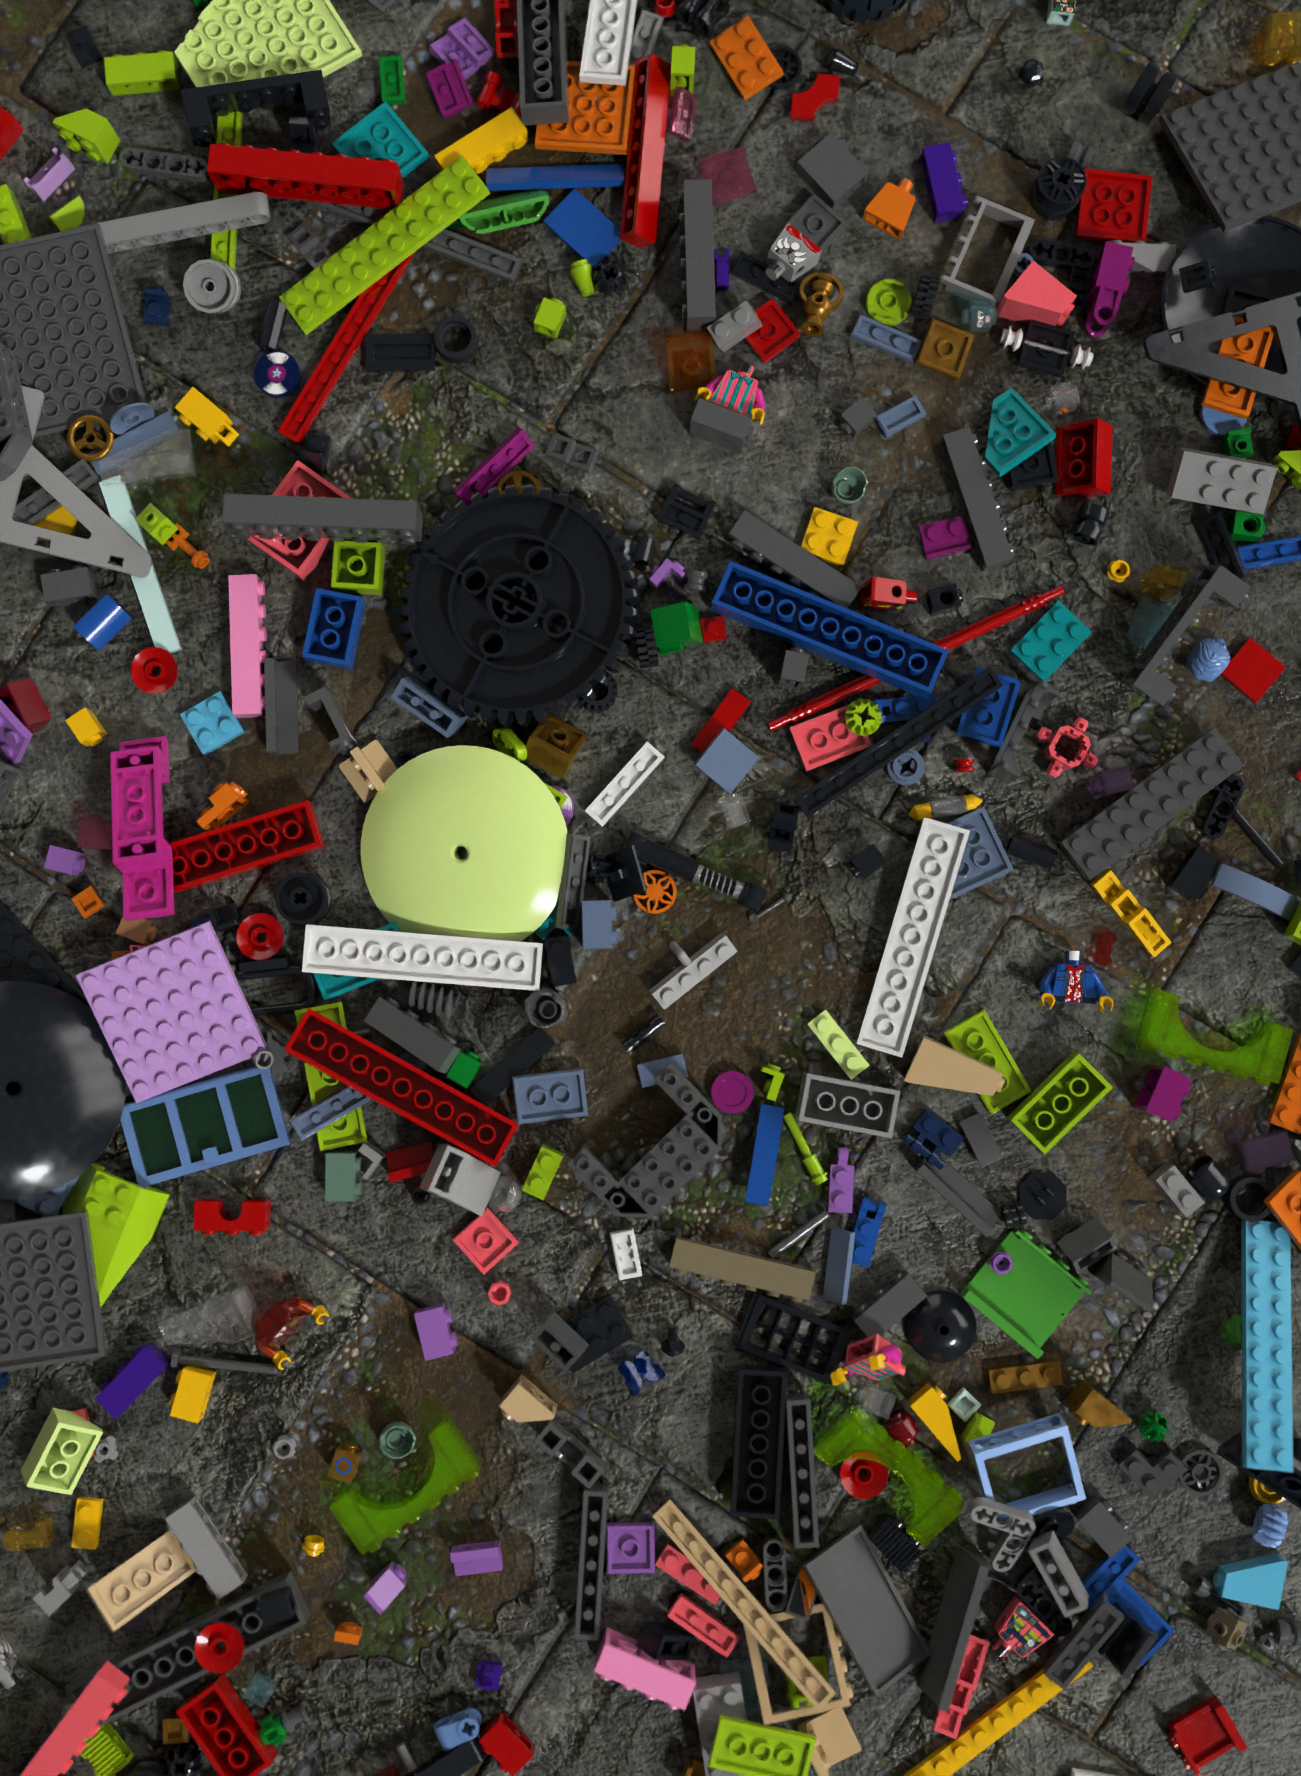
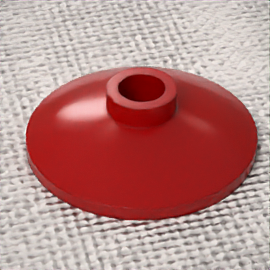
[131,647,178,694]
[236,913,284,960]
[840,1450,888,1499]
[195,1622,244,1673]

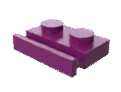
[426,58,475,119]
[918,515,972,560]

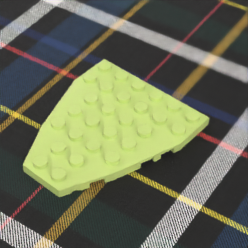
[174,0,362,88]

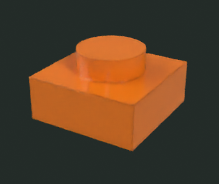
[71,886,106,919]
[334,1621,363,1645]

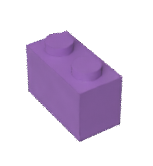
[414,1303,458,1361]

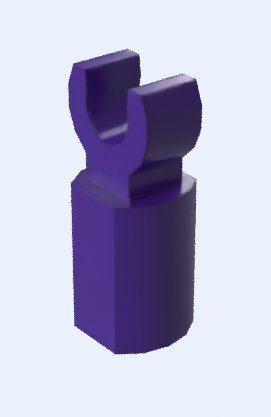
[714,248,730,291]

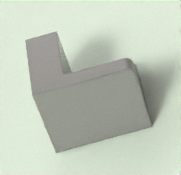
[358,1142,386,1180]

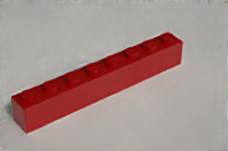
[620,53,671,249]

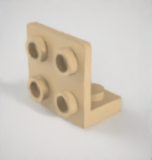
[797,1708,862,1776]

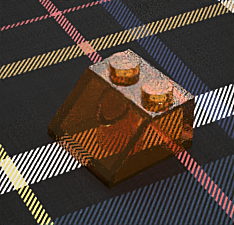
[664,330,716,391]

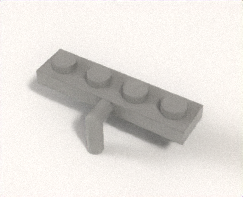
[649,932,738,1010]

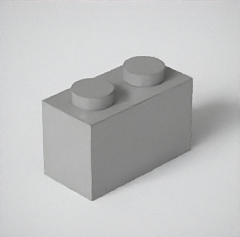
[707,301,763,352]
[1148,1163,1205,1218]

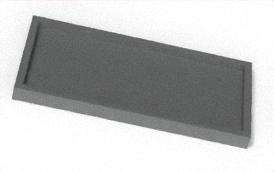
[802,1524,931,1697]

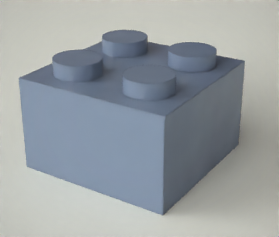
[582,900,617,950]

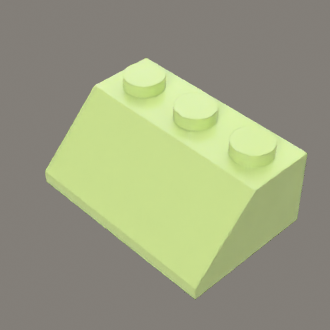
[21,1408,103,1495]

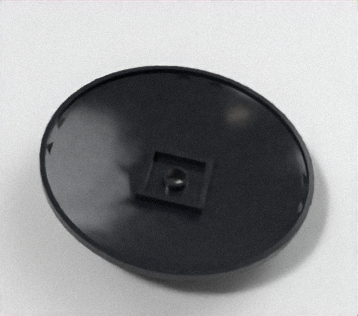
[1159,215,1301,399]

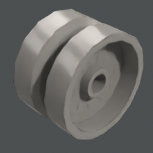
[183,259,241,314]

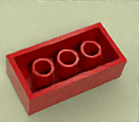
[176,1673,278,1776]

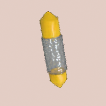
[909,794,982,821]

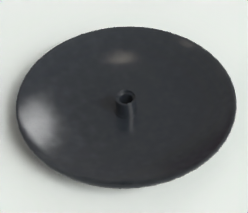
[0,981,126,1199]

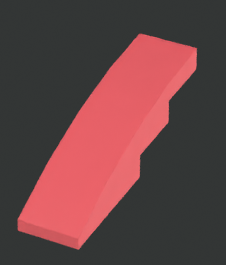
[931,1635,989,1739]

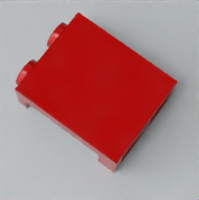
[1166,1695,1248,1776]

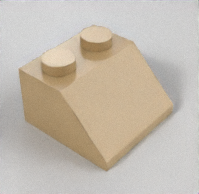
[499,1374,558,1423]

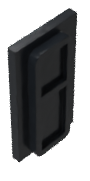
[365,333,436,372]

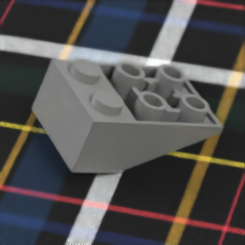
[419,1144,501,1217]

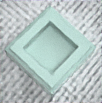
[947,1387,981,1423]

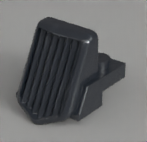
[1098,1602,1158,1679]

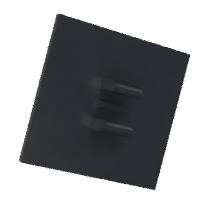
[605,845,647,902]

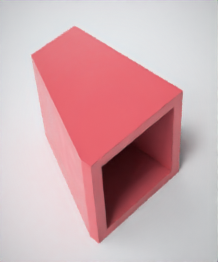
[995,261,1077,327]

